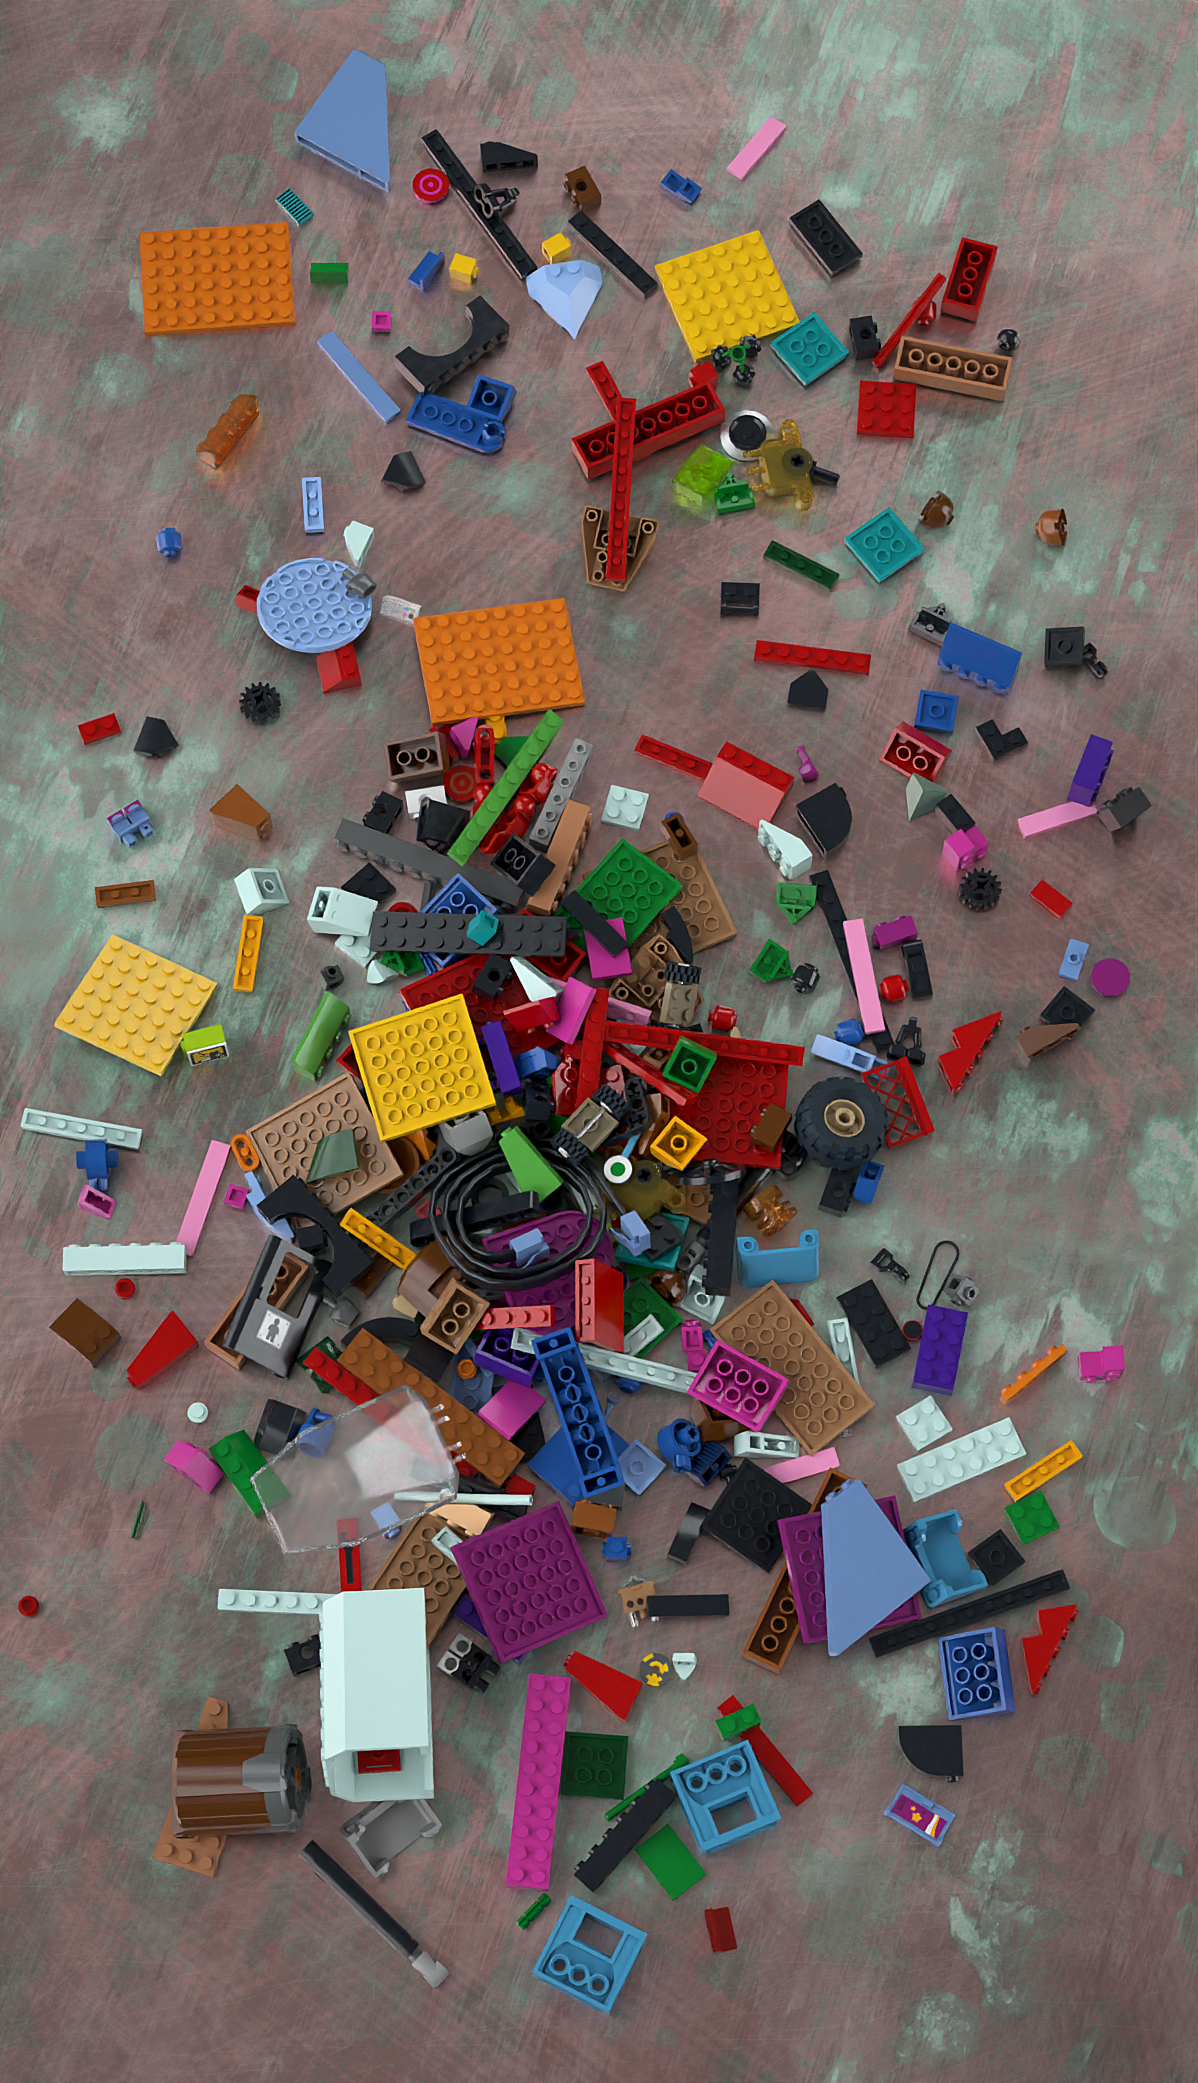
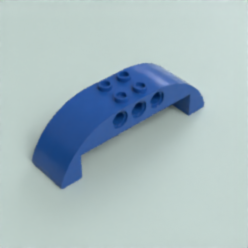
[531,1327,625,1498]

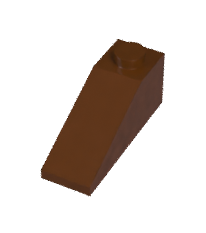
[1016,1023,1083,1060]

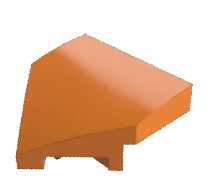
[403,1128,437,1165]

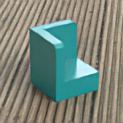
[466,910,499,946]

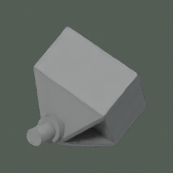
[439,1110,493,1157]

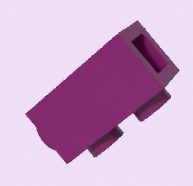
[871,916,918,952]

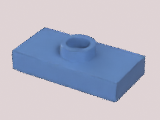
[1058,938,1089,982]

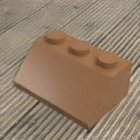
[420,1277,490,1355]

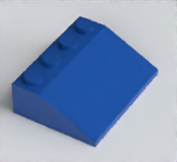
[937,622,1022,695]
[420,873,502,968]
[526,1426,630,1507]
[938,1627,1016,1721]

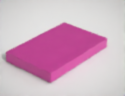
[584,918,632,981]
[546,977,596,1045]
[477,1380,546,1440]

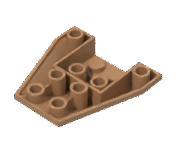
[581,505,660,592]
[609,934,705,1026]

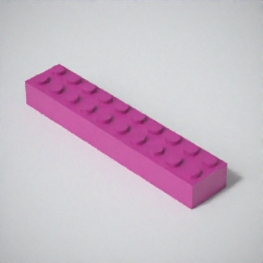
[506,1673,571,1892]

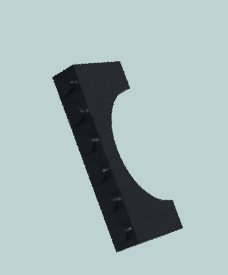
[394,295,510,397]
[256,1175,374,1299]

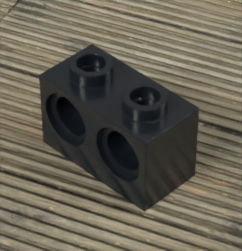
[522,1082,554,1121]

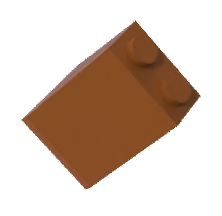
[209,784,273,841]

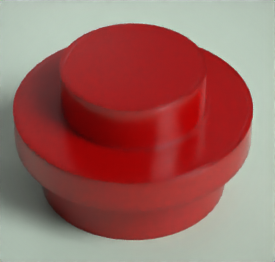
[18,1596,39,1617]

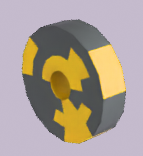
[639,1653,672,1687]

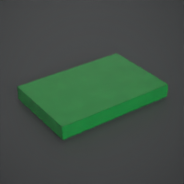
[634,1824,707,1901]

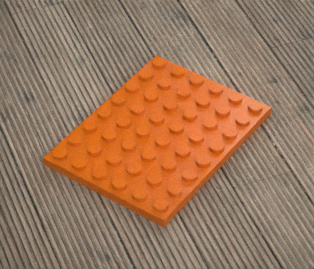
[139,222,295,336]
[413,598,585,726]

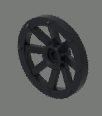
[677,1158,746,1186]

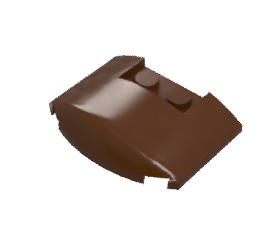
[397,1233,485,1318]

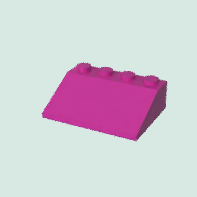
[687,1340,789,1433]

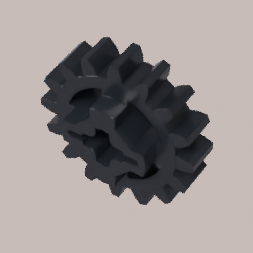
[239,682,281,724]
[959,868,1002,910]

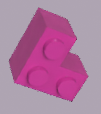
[942,825,989,871]
[1078,1346,1125,1383]
[163,1440,224,1493]

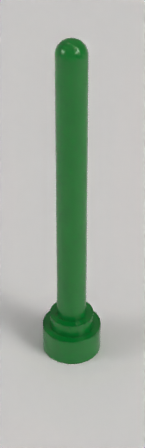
[604,1753,690,1821]

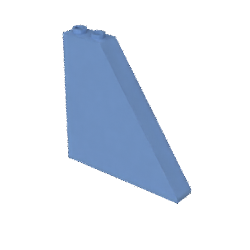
[294,49,391,192]
[821,1479,931,1656]

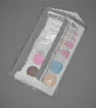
[379,595,422,625]

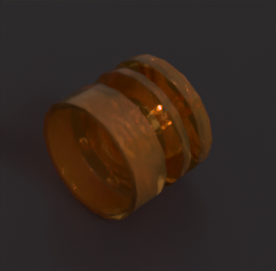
[743,1184,798,1238]

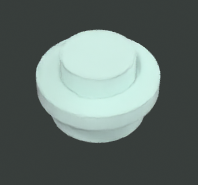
[188,1402,208,1423]

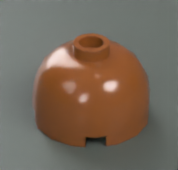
[1035,508,1067,546]

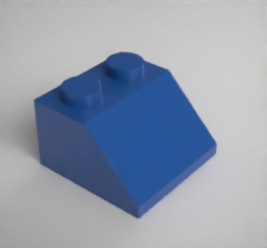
[465,374,517,422]

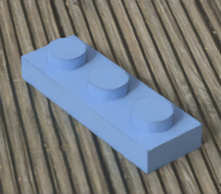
[302,477,324,533]

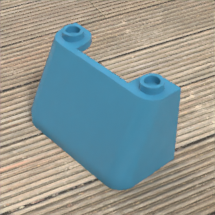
[735,1229,819,1288]
[903,1509,988,1608]

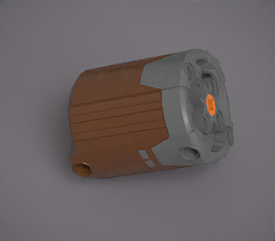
[172,1724,312,1839]

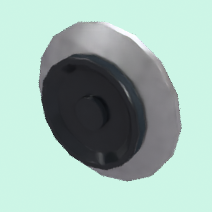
[720,410,775,462]

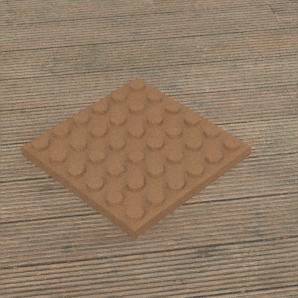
[582,831,737,960]
[245,1071,404,1229]

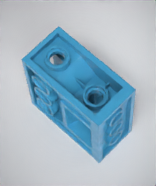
[669,1740,781,1857]
[532,1895,647,2016]

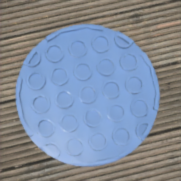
[257,558,373,653]

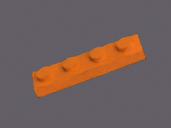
[999,1344,1067,1405]

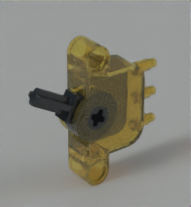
[743,419,840,511]
[594,1144,692,1222]

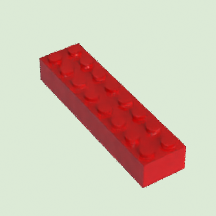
[571,380,725,480]

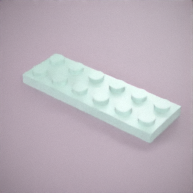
[897,1417,1026,1503]

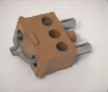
[618,1575,659,1627]

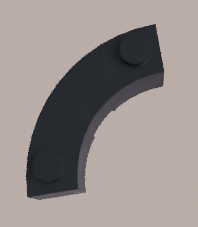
[341,1317,421,1349]

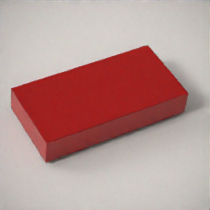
[1029,879,1073,919]

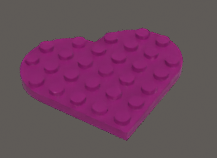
[481,1211,613,1336]

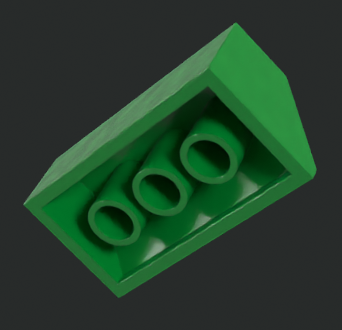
[208,1430,291,1519]

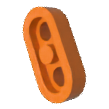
[230,1134,260,1172]

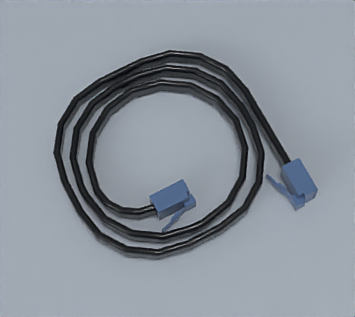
[428,1137,651,1292]

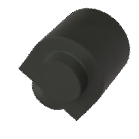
[318,965,345,991]

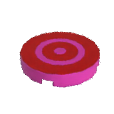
[412,168,449,204]

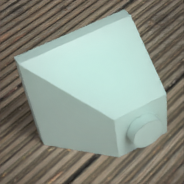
[677,1264,726,1324]

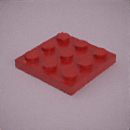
[857,380,917,438]

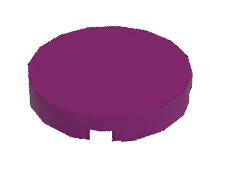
[1090,958,1130,997]

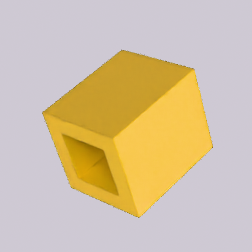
[542,232,572,264]
[449,253,479,284]

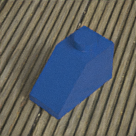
[852,1161,884,1204]

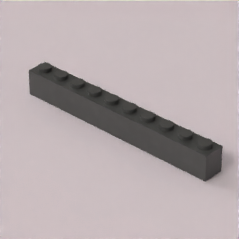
[334,818,525,913]

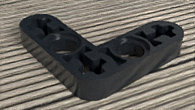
[601,1079,653,1147]

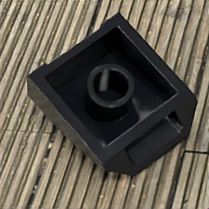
[254,1399,307,1457]

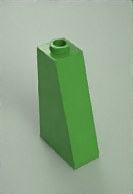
[499,1125,564,1203]

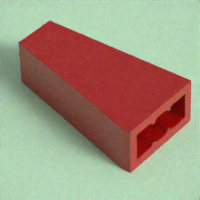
[126,1311,199,1391]
[564,1650,643,1724]

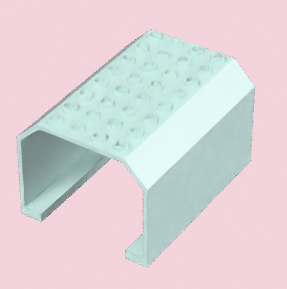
[319,1588,434,1802]

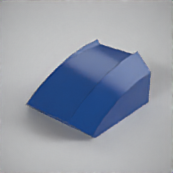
[514,1046,562,1083]

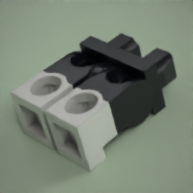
[437,1633,500,1694]

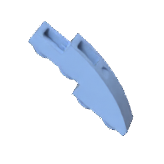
[810,1034,891,1082]
[245,1171,297,1243]

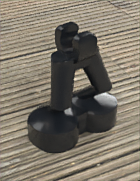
[474,183,520,218]
[886,1017,926,1066]

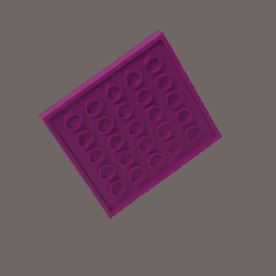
[777,1495,922,1644]
[450,1501,608,1664]

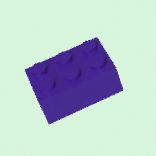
[1067,734,1114,807]
[473,1328,541,1388]

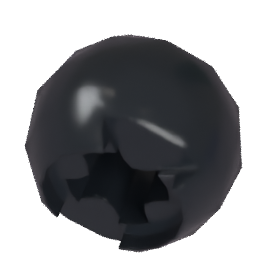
[997,328,1021,352]

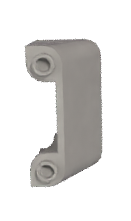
[339,1799,443,1878]

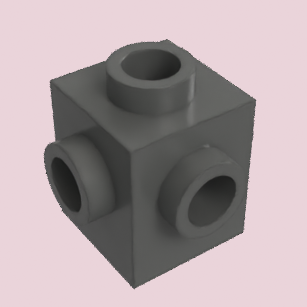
[943,1274,980,1307]

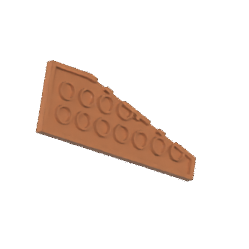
[152,1696,228,1878]

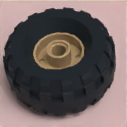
[794,1077,889,1170]

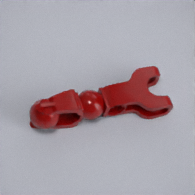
[470,725,503,842]
[479,763,558,854]

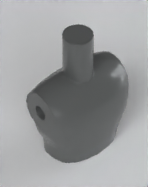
[342,568,377,598]
[323,1296,361,1328]

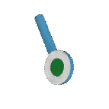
[604,1133,641,1184]

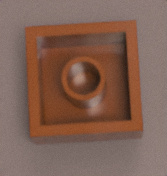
[571,1499,617,1540]

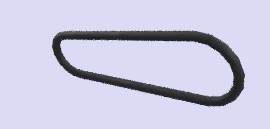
[916,1240,960,1310]

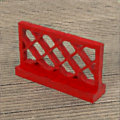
[860,1056,935,1149]

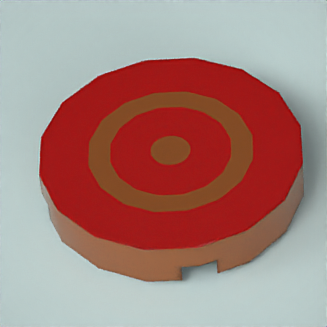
[443,765,476,803]

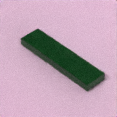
[763,540,840,592]

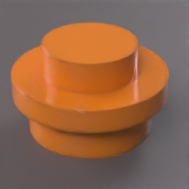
[456,1359,477,1380]

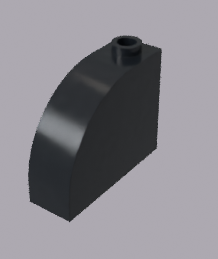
[795,782,852,859]
[897,1725,964,1782]

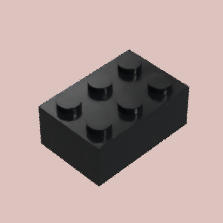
[490,833,556,897]

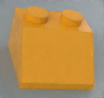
[650,1116,707,1171]

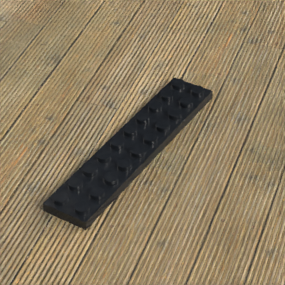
[370,911,568,958]

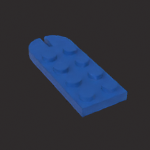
[406,392,506,453]

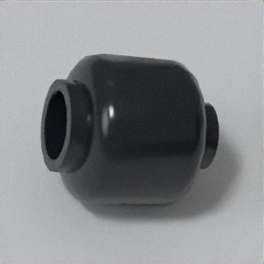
[791,963,820,994]

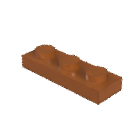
[95,880,156,908]

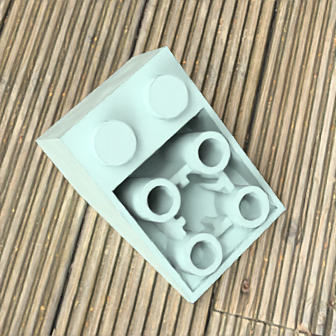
[758,820,813,881]
[307,886,378,937]

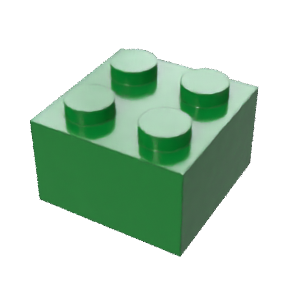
[662,1035,717,1093]

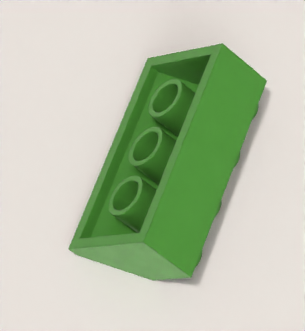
[291,991,351,1081]

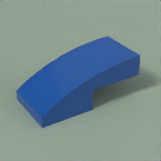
[659,169,702,203]

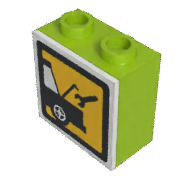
[180,1024,229,1066]

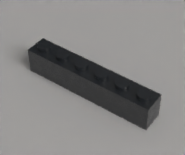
[702,1178,739,1297]
[574,1778,678,1893]

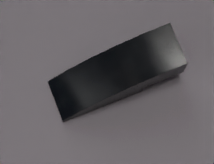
[661,906,694,965]
[667,1502,710,1565]

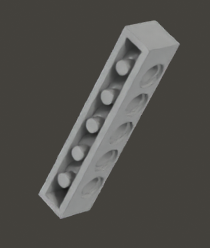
[529,738,593,854]

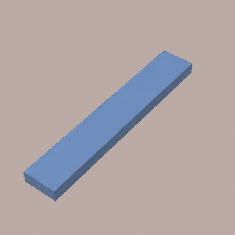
[317,331,401,423]

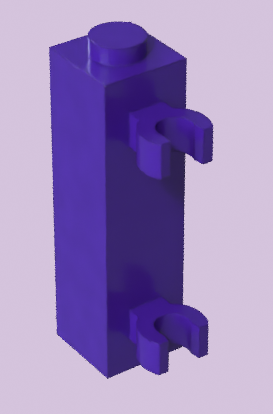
[477,1021,524,1098]

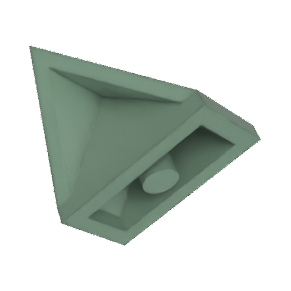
[906,773,948,821]

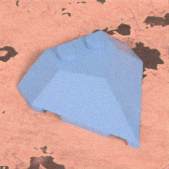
[526,260,603,339]

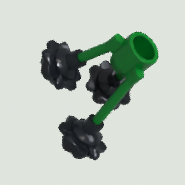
[710,335,762,386]

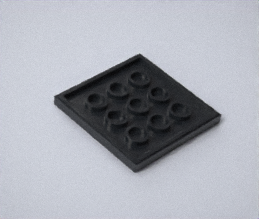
[700,1458,812,1573]

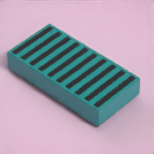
[275,188,314,227]

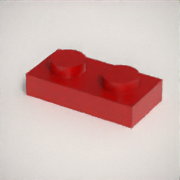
[78,713,121,745]

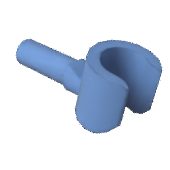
[604,1391,619,1420]

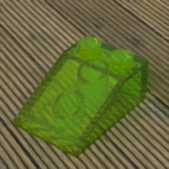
[672,444,733,508]

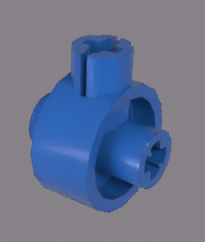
[76,1139,119,1190]
[657,1418,702,1473]

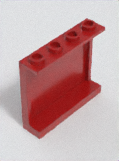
[575,1259,624,1354]

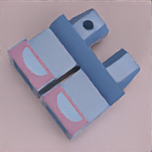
[106,800,154,848]

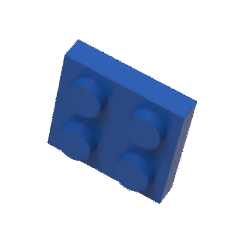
[914,689,959,734]

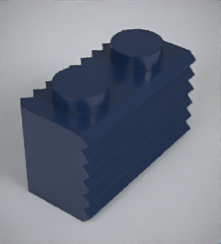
[686,1441,733,1488]

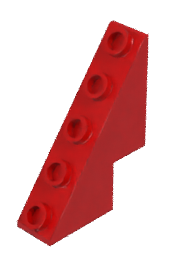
[937,1011,1004,1095]
[1020,1604,1079,1696]

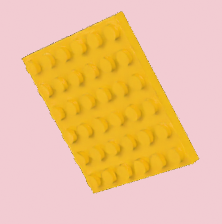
[655,230,800,363]
[55,934,218,1076]
[348,994,497,1143]

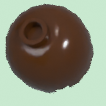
[918,490,954,530]
[648,1269,687,1307]

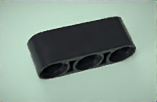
[491,1116,550,1148]

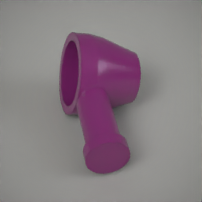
[795,745,819,780]

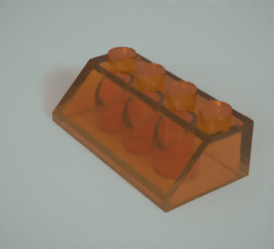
[196,394,260,471]

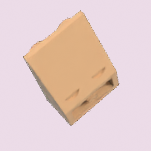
[425,1504,497,1537]

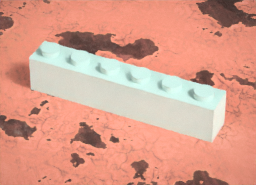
[63,1242,187,1276]

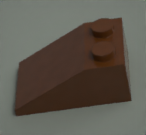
[49,1298,121,1368]
[689,1398,750,1441]

